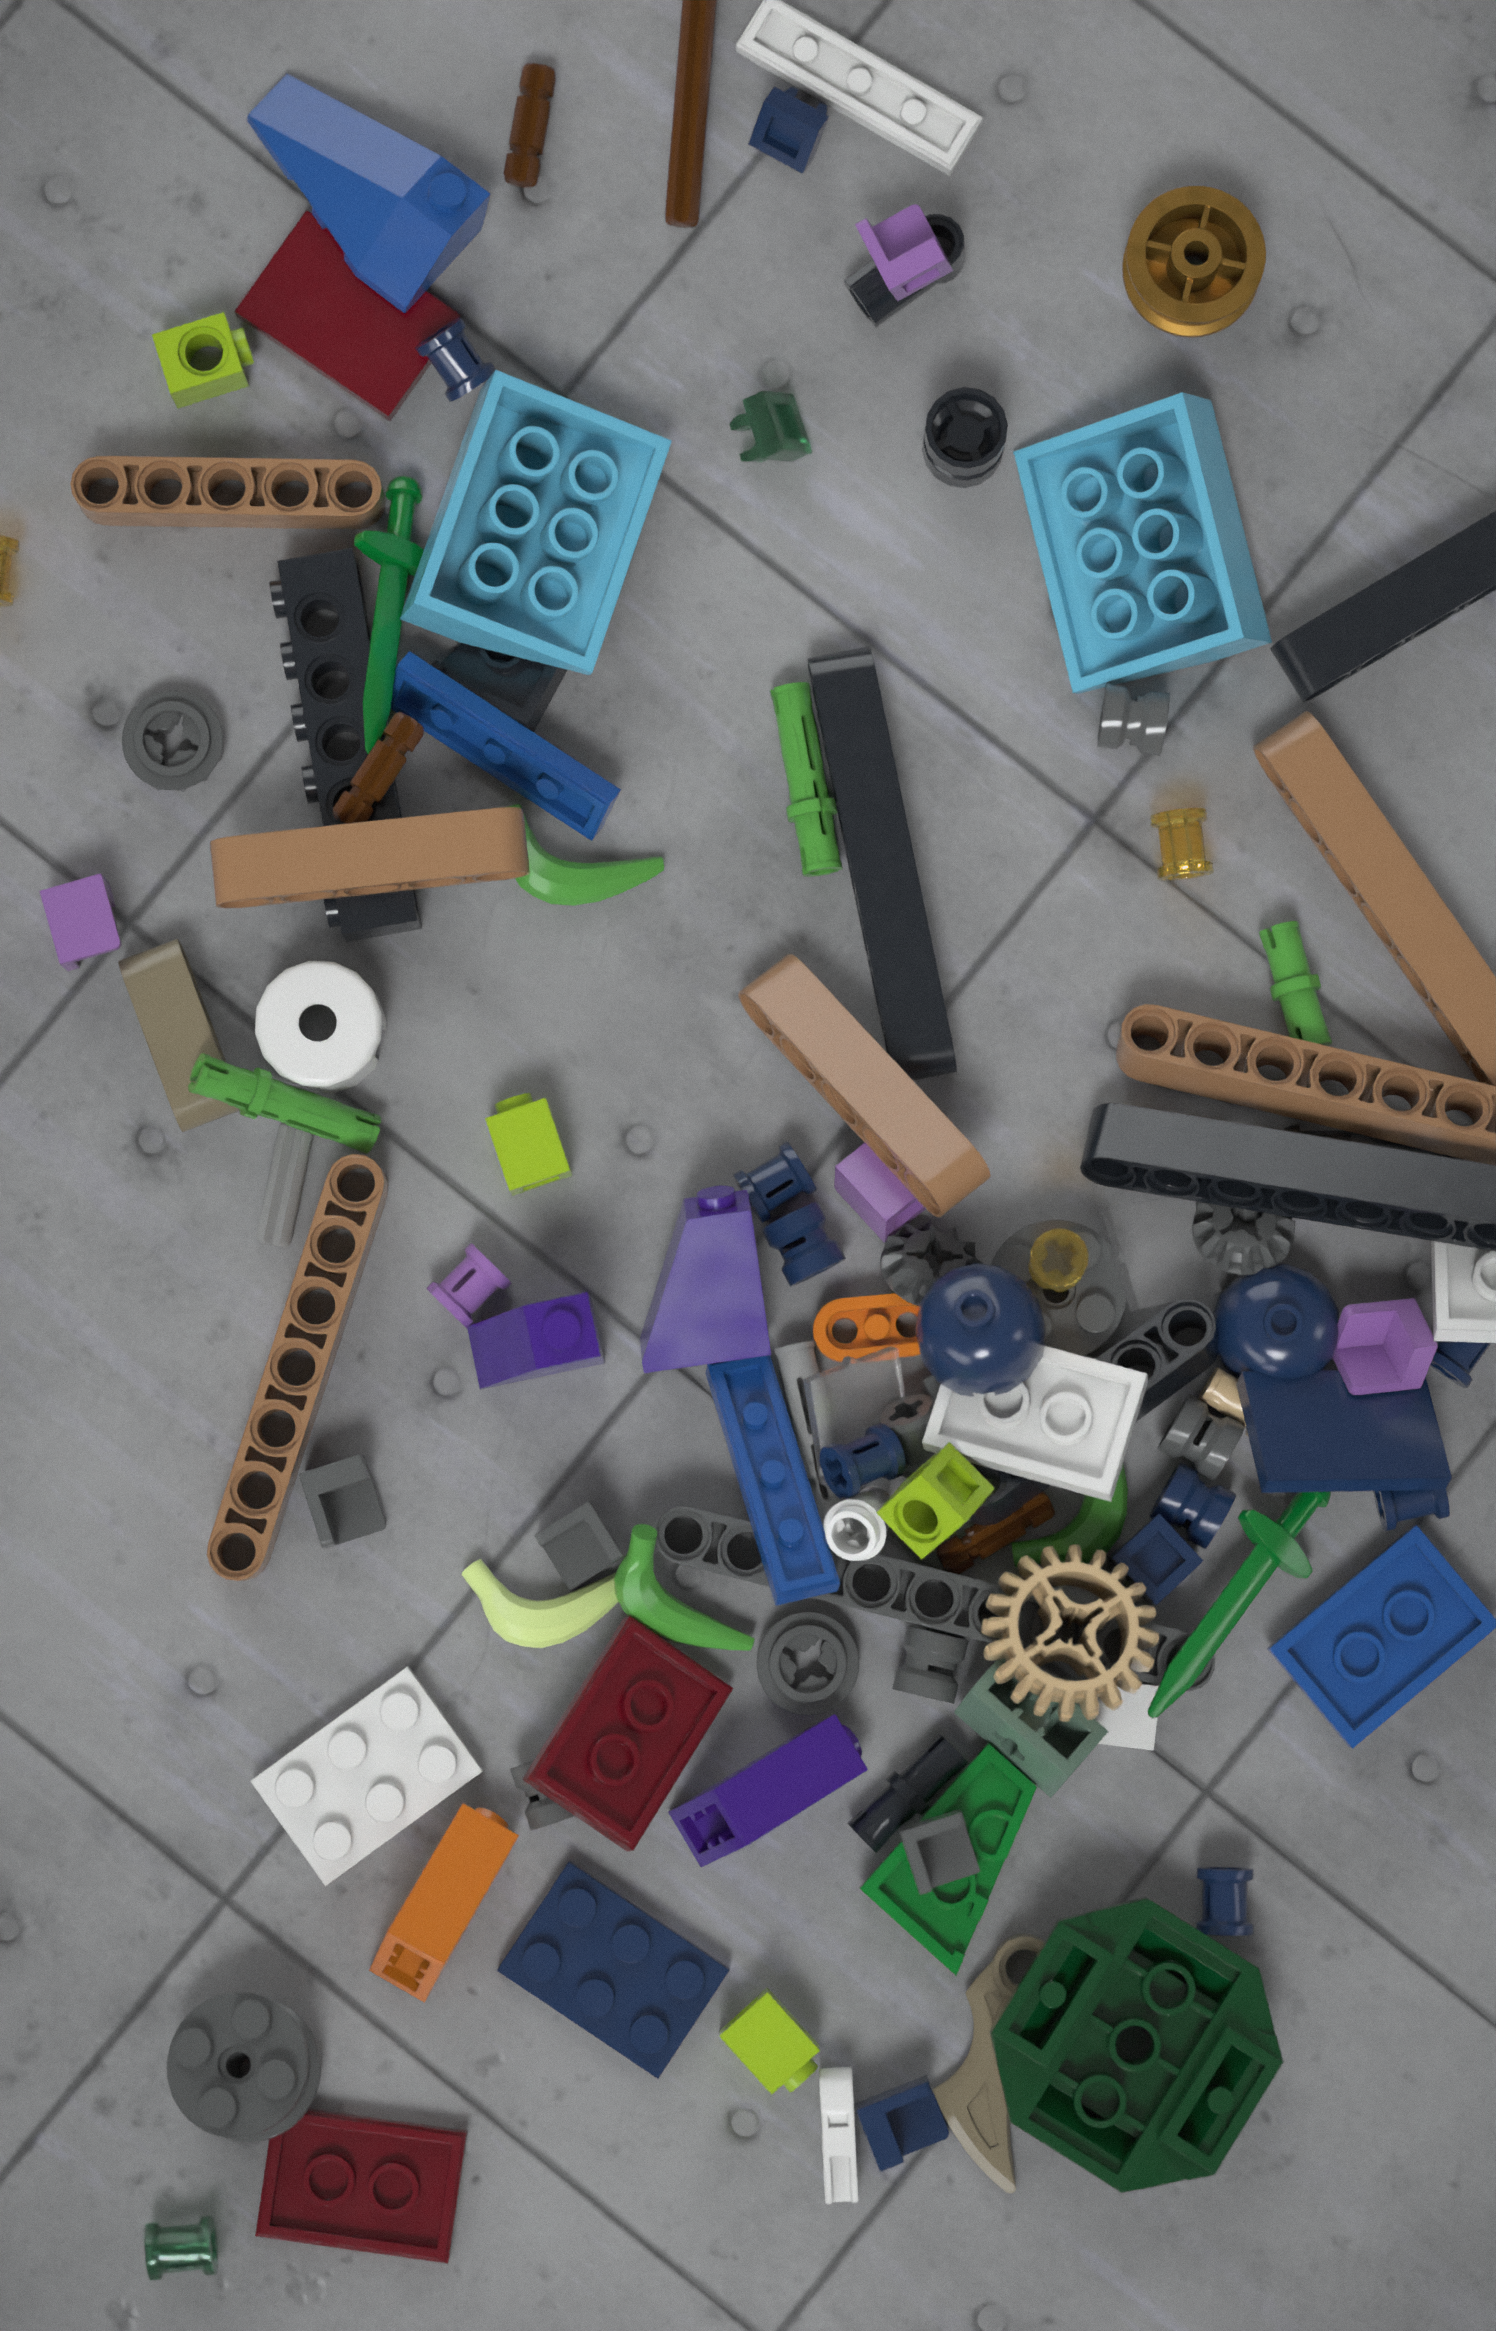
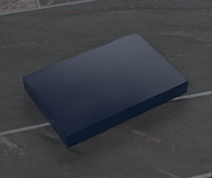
[1236,1370,1452,1493]

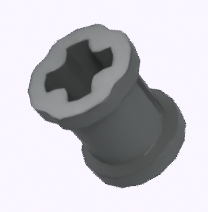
[879,1394,935,1478]

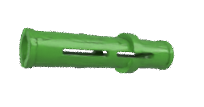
[770,682,843,877]
[188,1053,381,1154]

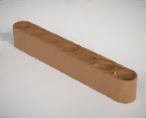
[1253,711,1496,1086]
[1116,1004,1496,1165]
[207,1154,389,1581]

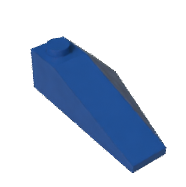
[247,74,491,314]

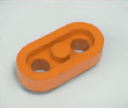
[813,1293,921,1363]

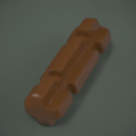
[503,63,556,188]
[333,712,424,824]
[936,1491,1055,1574]

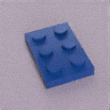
[1267,1525,1496,1749]

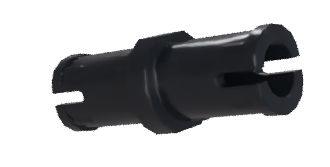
[847,1733,968,1853]

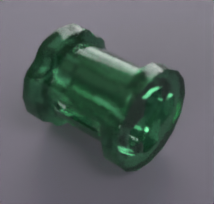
[144,2216,218,2281]

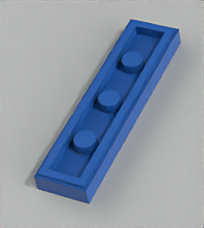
[391,651,621,841]
[705,1355,840,1606]

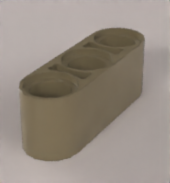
[118,939,239,1132]

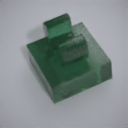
[729,391,813,463]

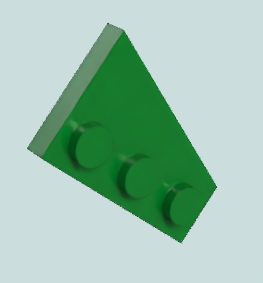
[859,1743,1037,1976]

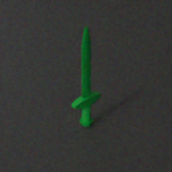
[354,476,424,754]
[1148,1492,1331,1718]

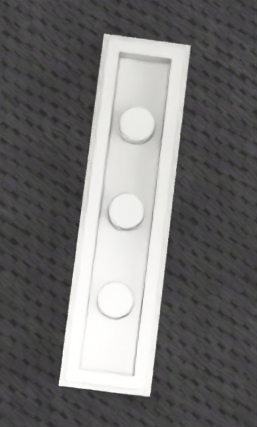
[736,0,983,176]

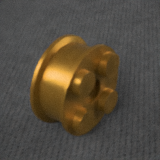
[1122,186,1266,338]

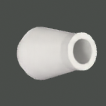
[824,1486,890,1561]

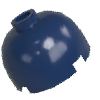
[915,1263,1046,1397]
[1213,1263,1339,1379]

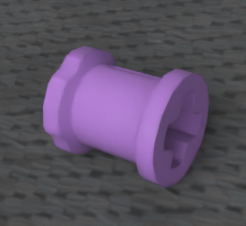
[426,1243,512,1328]

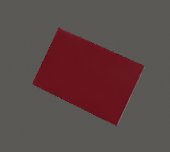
[234,210,462,422]
[522,1616,734,1852]
[255,2108,468,2264]

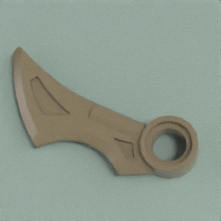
[933,1934,1044,2193]

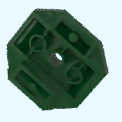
[989,1897,1283,2193]

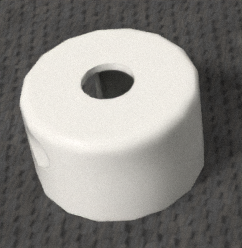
[255,961,387,1094]

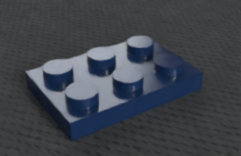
[497,1861,730,2079]

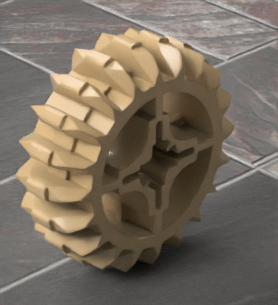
[981,1544,1159,1722]

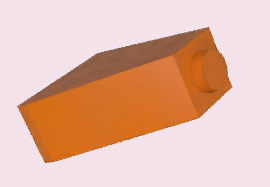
[369,1803,519,2003]

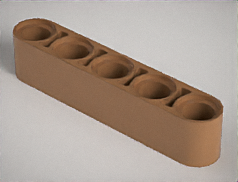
[70,456,386,529]
[210,807,530,908]
[738,954,991,1217]

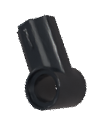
[844,214,965,328]

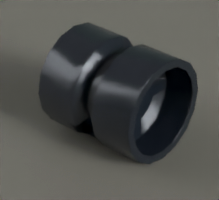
[922,387,1008,488]

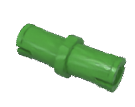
[1259,921,1332,1046]

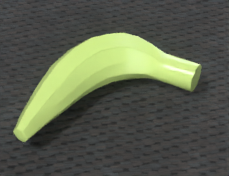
[461,1559,619,1648]

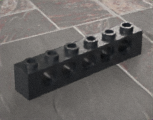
[269,548,422,942]

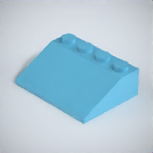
[400,370,672,675]
[1014,392,1272,694]

